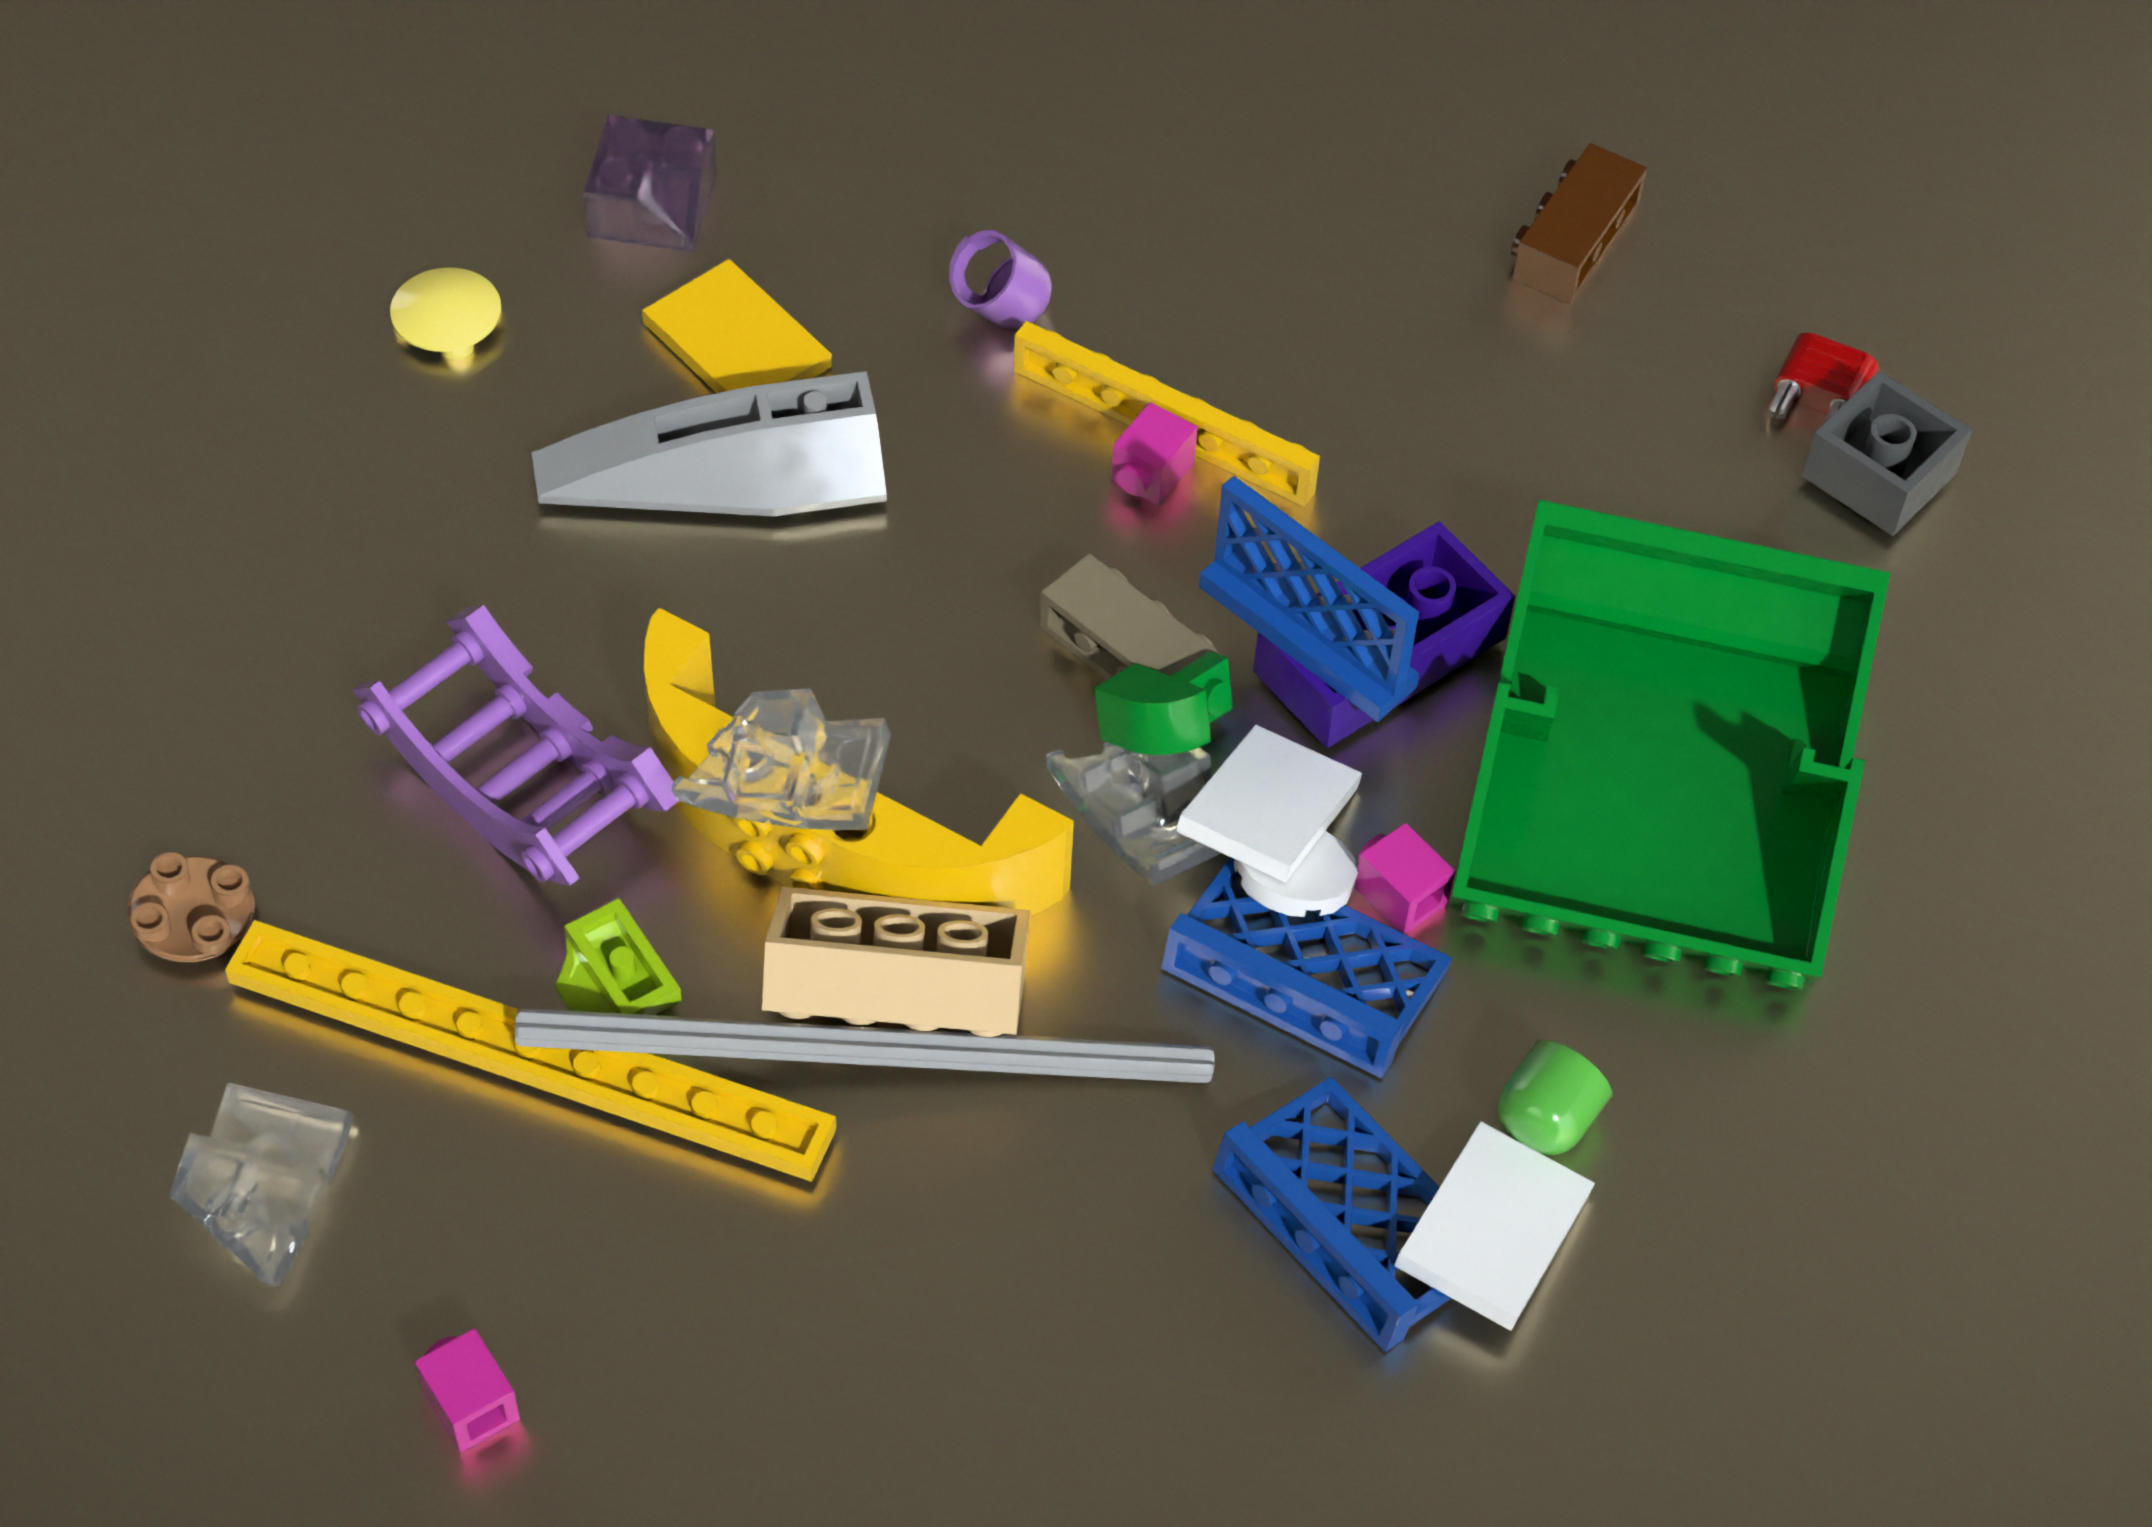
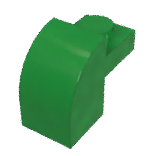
[1095,651,1233,755]

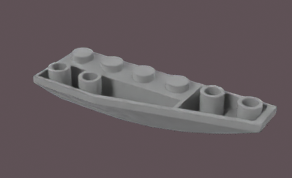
[531,371,887,516]

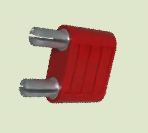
[1768,332,1879,424]

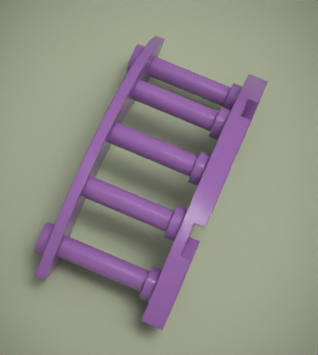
[352,605,684,885]

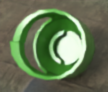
[1497,1040,1613,1156]

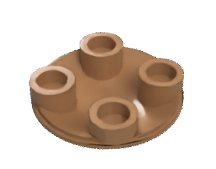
[127,852,255,962]

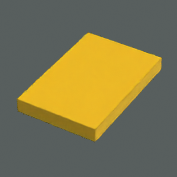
[642,259,832,393]

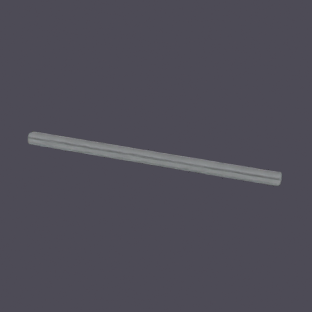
[514,1008,1215,1083]

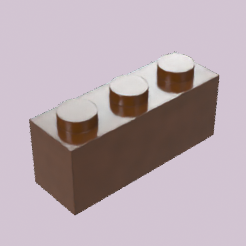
[1511,143,1648,304]

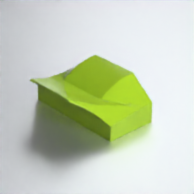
[554,898,682,1015]

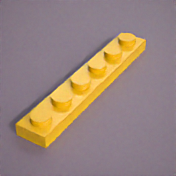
[1014,321,1320,507]

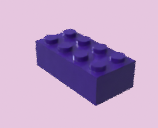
[1253,521,1515,749]

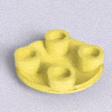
[390,267,501,360]

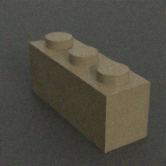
[1039,553,1219,680]

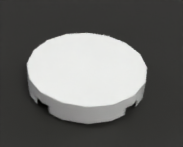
[1234,831,1358,917]

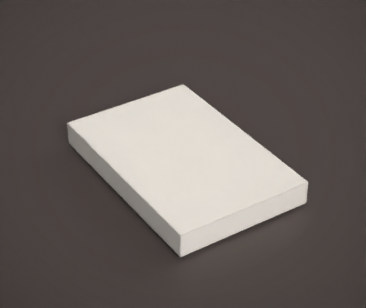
[1176,724,1362,882]
[1394,1121,1595,1331]

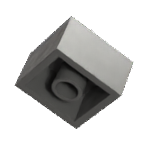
[1801,370,1972,536]

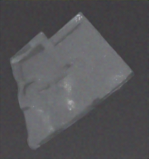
[671,688,891,830]
[1046,743,1222,886]
[169,1083,355,1287]

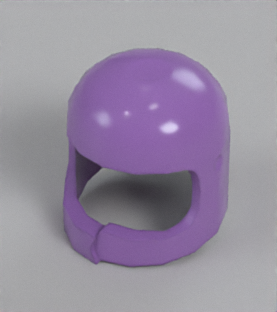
[949,230,1052,329]

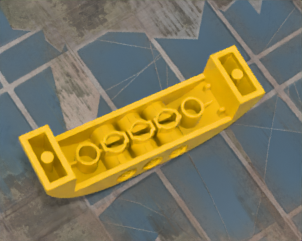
[644,608,1074,917]

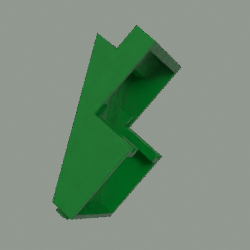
[1450,500,1891,990]

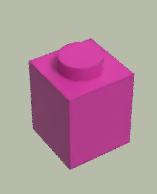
[1111,402,1198,506]
[1354,823,1455,935]
[414,1328,520,1454]

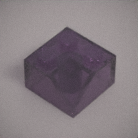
[583,115,717,252]

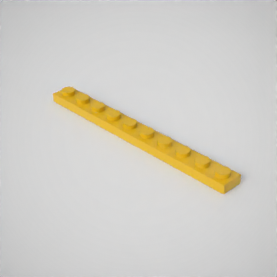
[225,920,837,1182]

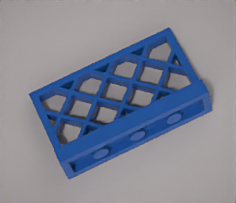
[1199,476,1420,722]
[1161,857,1452,1079]
[1212,1077,1451,1352]

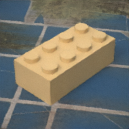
[762,886,1030,1037]

